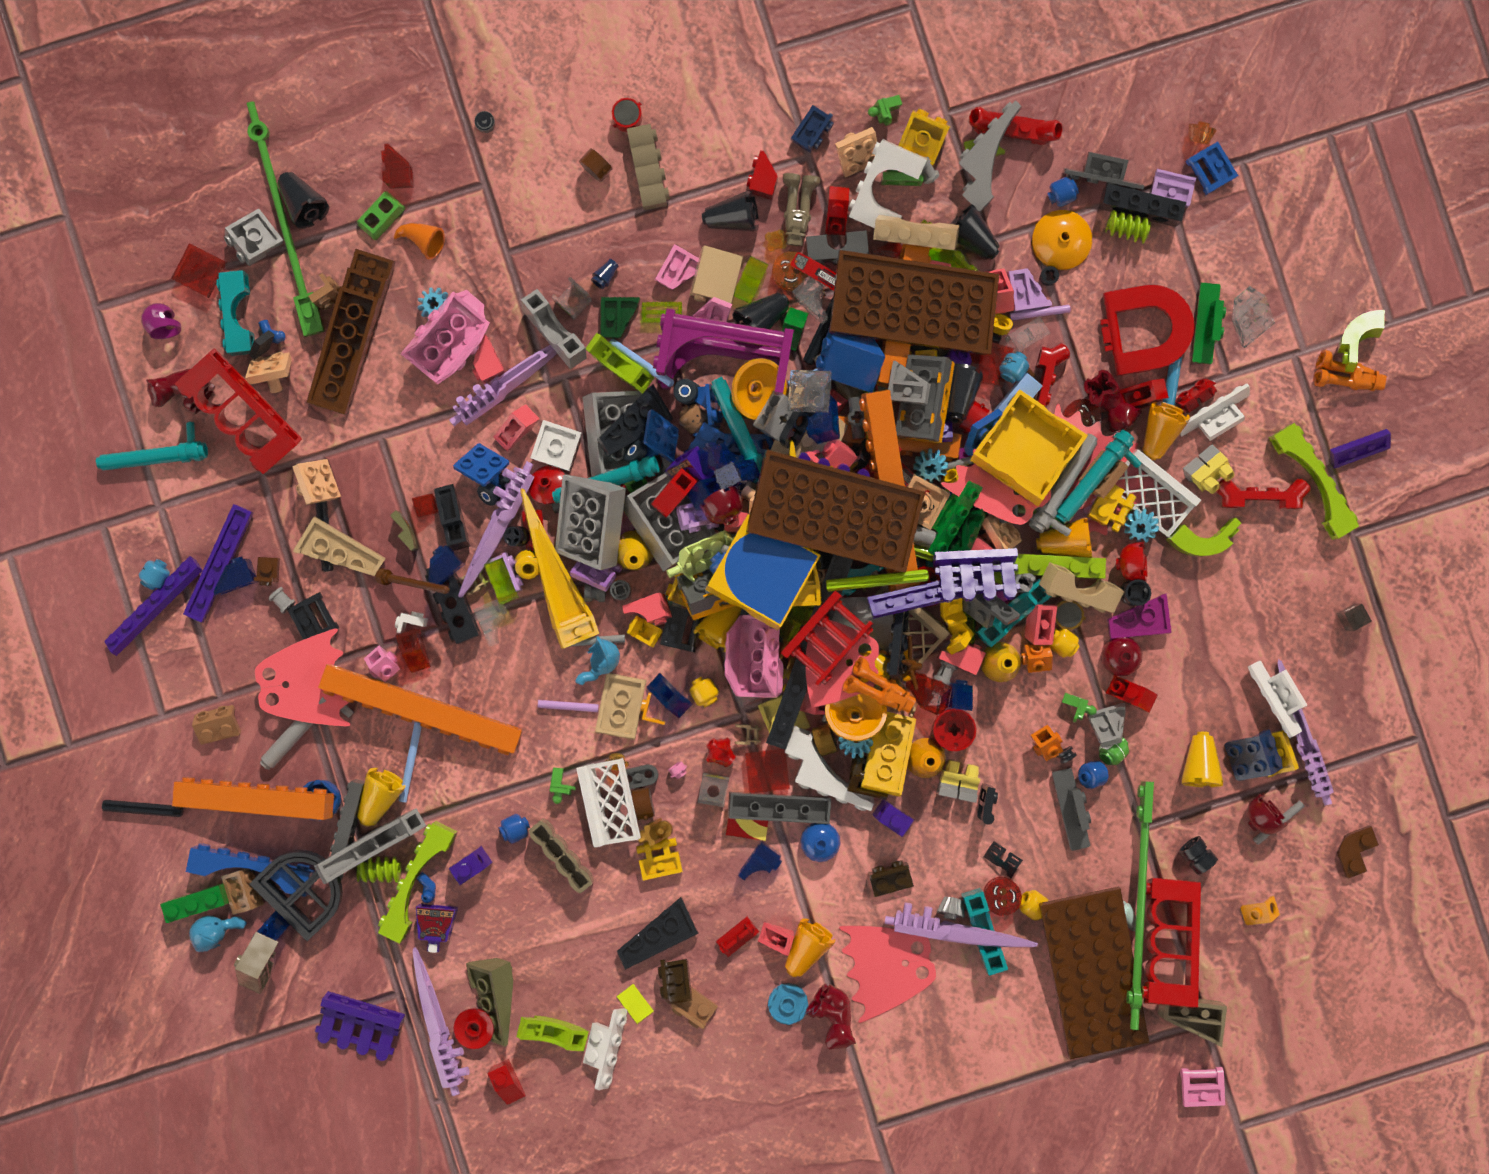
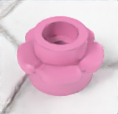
[668,761,687,779]

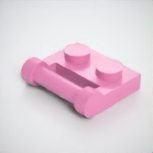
[1180,1067,1225,1107]

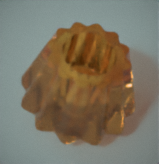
[1189,121,1217,144]

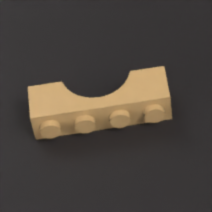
[873,215,959,250]
[1039,562,1124,613]

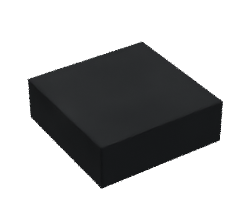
[249,330,275,360]

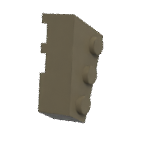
[234,932,278,994]
[1158,998,1227,1047]

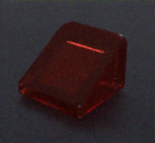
[412,493,439,518]

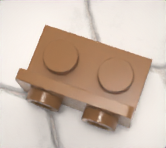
[221,868,264,915]
[670,987,718,1029]

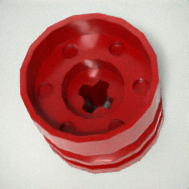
[932,708,977,752]

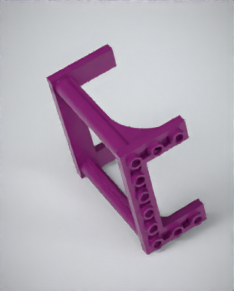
[653,308,794,396]

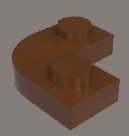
[1337,826,1379,879]

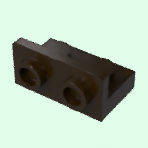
[868,860,914,897]

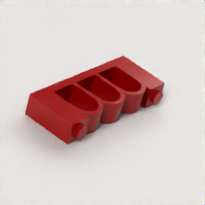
[174,348,302,474]
[1141,878,1201,1008]

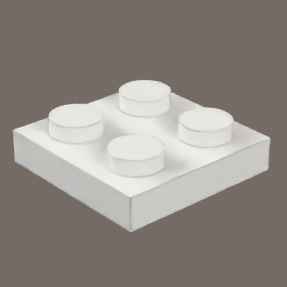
[531,420,582,471]

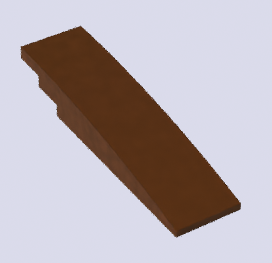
[306,249,396,415]

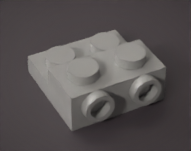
[224,209,283,266]

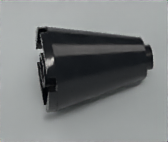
[277,172,330,229]
[702,190,759,231]
[951,204,1000,260]
[732,292,789,329]
[946,364,983,423]

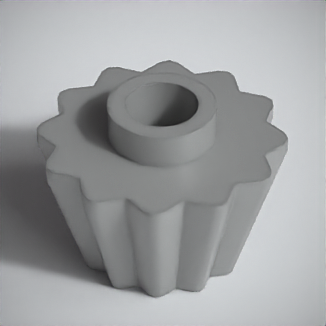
[937,897,965,920]

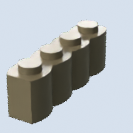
[627,124,670,210]
[529,818,594,893]

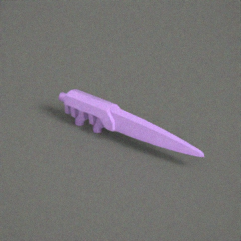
[449,345,557,426]
[458,461,534,597]
[1277,659,1334,806]
[885,903,1038,947]
[412,947,470,1096]

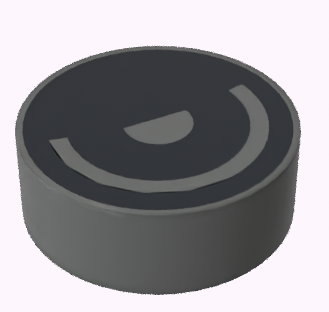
[474,111,495,133]

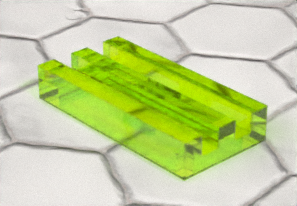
[642,302,682,323]

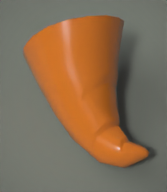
[394,223,445,260]

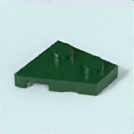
[600,297,640,339]
[948,509,987,551]

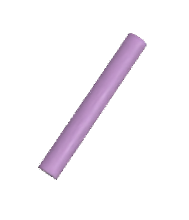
[1009,305,1071,321]
[538,700,599,712]

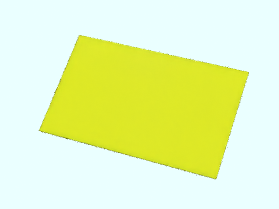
[617,984,654,1024]

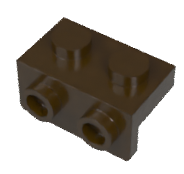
[658,959,693,1005]

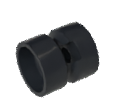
[1120,580,1152,606]
[1179,836,1218,875]

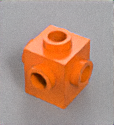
[1021,644,1053,673]
[1031,724,1063,762]

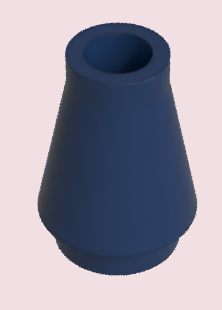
[591,259,619,289]

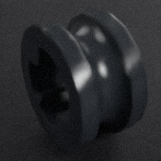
[1040,266,1059,286]
[1057,746,1077,764]

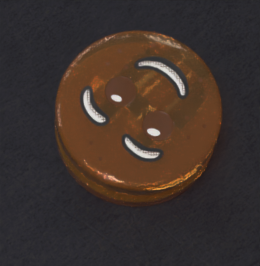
[772,251,809,291]

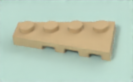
[293,516,385,576]

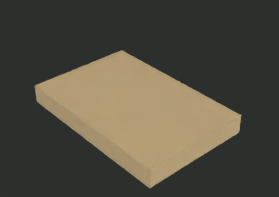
[595,673,646,740]

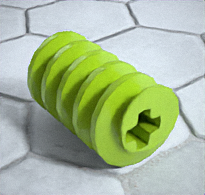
[1105,210,1151,244]
[357,856,402,883]

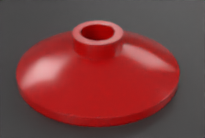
[529,465,565,504]
[454,1008,494,1049]

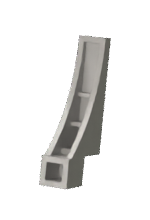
[959,100,1022,212]
[314,808,426,884]

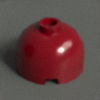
[700,486,743,525]
[1101,637,1142,676]
[1247,793,1288,835]

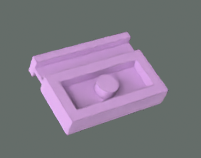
[1150,169,1196,208]

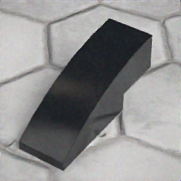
[434,484,471,552]

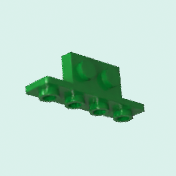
[1192,282,1226,364]
[928,481,983,555]

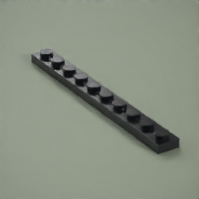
[766,555,853,750]

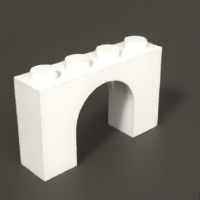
[848,139,927,228]

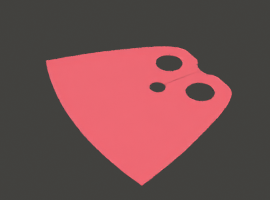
[806,620,879,707]

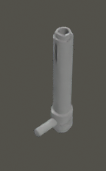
[1029,433,1098,536]
[260,697,354,770]

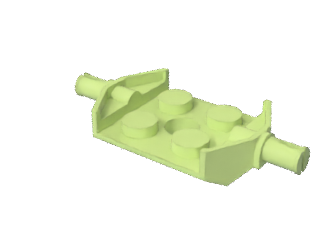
[666,530,734,582]

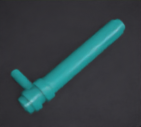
[711,377,763,483]
[96,422,208,471]
[1055,430,1142,524]
[552,456,659,503]

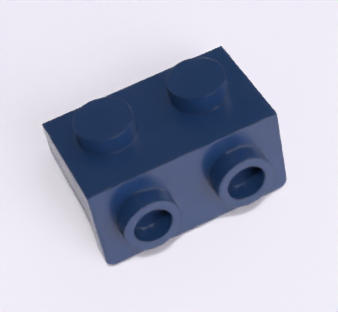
[791,105,834,153]

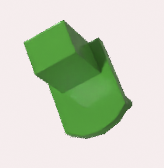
[868,95,902,126]
[1062,693,1097,723]
[550,767,576,804]

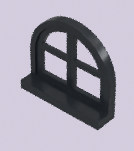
[250,850,343,941]

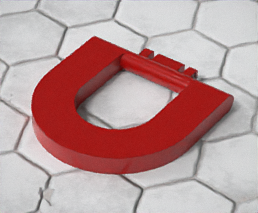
[1100,285,1194,376]

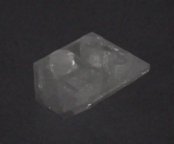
[1232,286,1275,348]
[787,370,832,413]

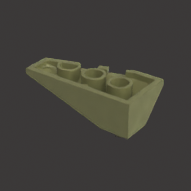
[466,958,513,1047]

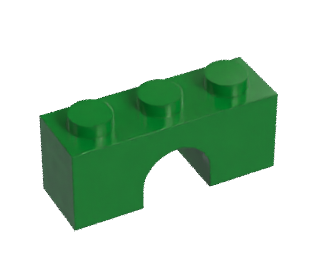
[160,883,229,923]

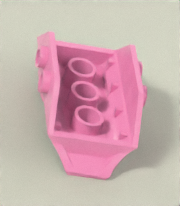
[401,290,490,384]
[724,614,783,698]

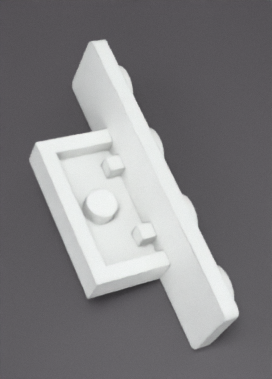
[1180,384,1250,441]
[1248,661,1307,738]
[583,1008,627,1090]

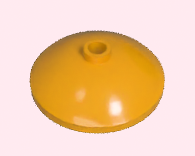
[1032,210,1092,270]
[731,358,787,420]
[825,687,887,741]

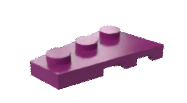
[1107,593,1172,639]

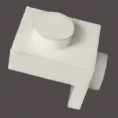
[395,611,428,634]

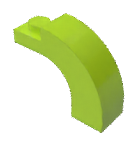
[586,333,655,394]
[1166,518,1241,557]

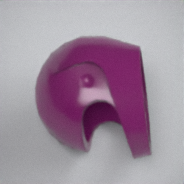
[141,303,181,339]

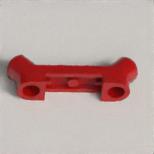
[969,107,1063,145]
[1036,343,1070,407]
[1216,479,1311,509]

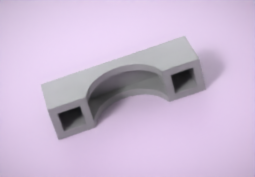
[521,289,587,369]

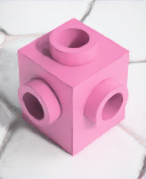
[364,646,400,682]

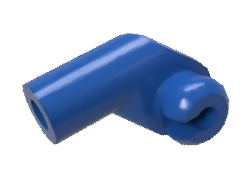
[258,320,286,344]
[416,872,436,903]

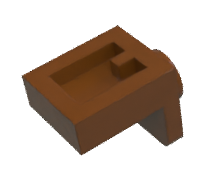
[253,557,280,586]

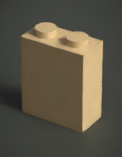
[690,245,743,303]

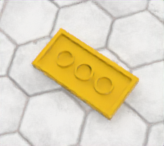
[861,712,916,797]

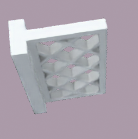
[1120,449,1201,538]
[576,758,641,847]

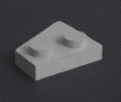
[888,361,931,405]
[1087,702,1126,748]

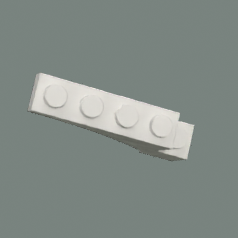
[785,726,874,811]

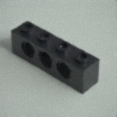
[1098,184,1186,227]
[425,560,482,644]

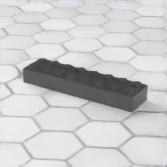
[330,779,365,880]
[728,792,831,824]

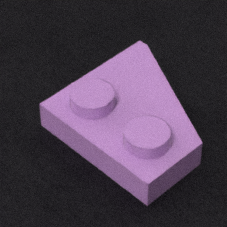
[1007,268,1052,312]

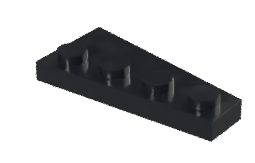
[597,384,673,457]
[887,611,909,689]
[617,897,699,970]

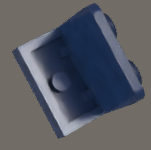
[1224,729,1283,781]

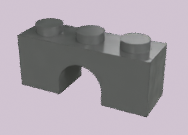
[806,231,869,265]

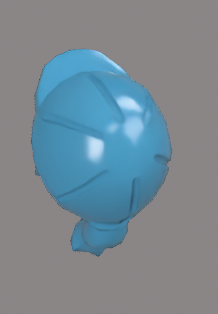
[575,636,620,685]
[189,915,247,952]

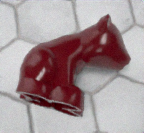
[146,369,215,415]
[1084,370,1142,432]
[805,984,856,1050]

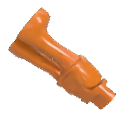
[1313,349,1387,391]
[842,657,916,713]

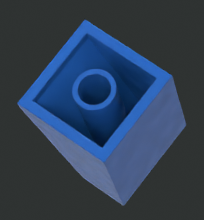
[816,330,886,392]

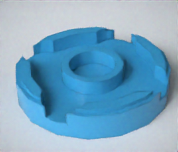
[768,983,808,1025]

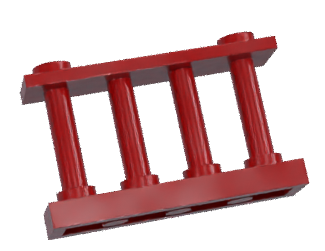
[781,590,874,686]

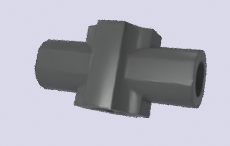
[847,397,865,440]

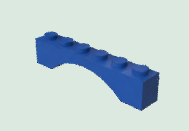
[186,843,315,897]

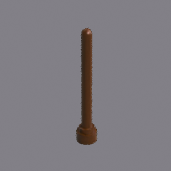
[375,568,450,594]

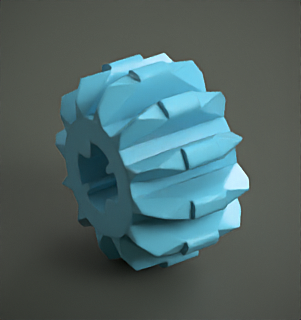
[417,287,448,320]
[913,448,948,483]
[1125,509,1159,543]
[838,736,873,759]

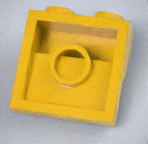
[898,108,950,165]

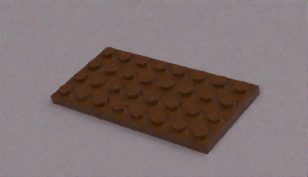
[829,250,999,356]
[746,450,925,573]
[1039,886,1150,1060]

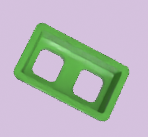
[357,191,405,240]

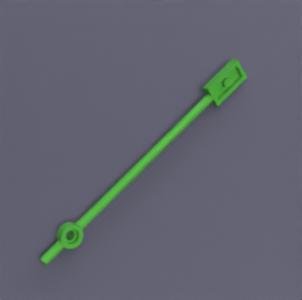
[247,101,325,337]
[1126,781,1154,1030]

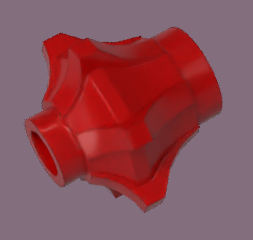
[705,737,736,767]

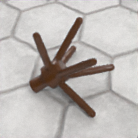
[879,636,922,690]

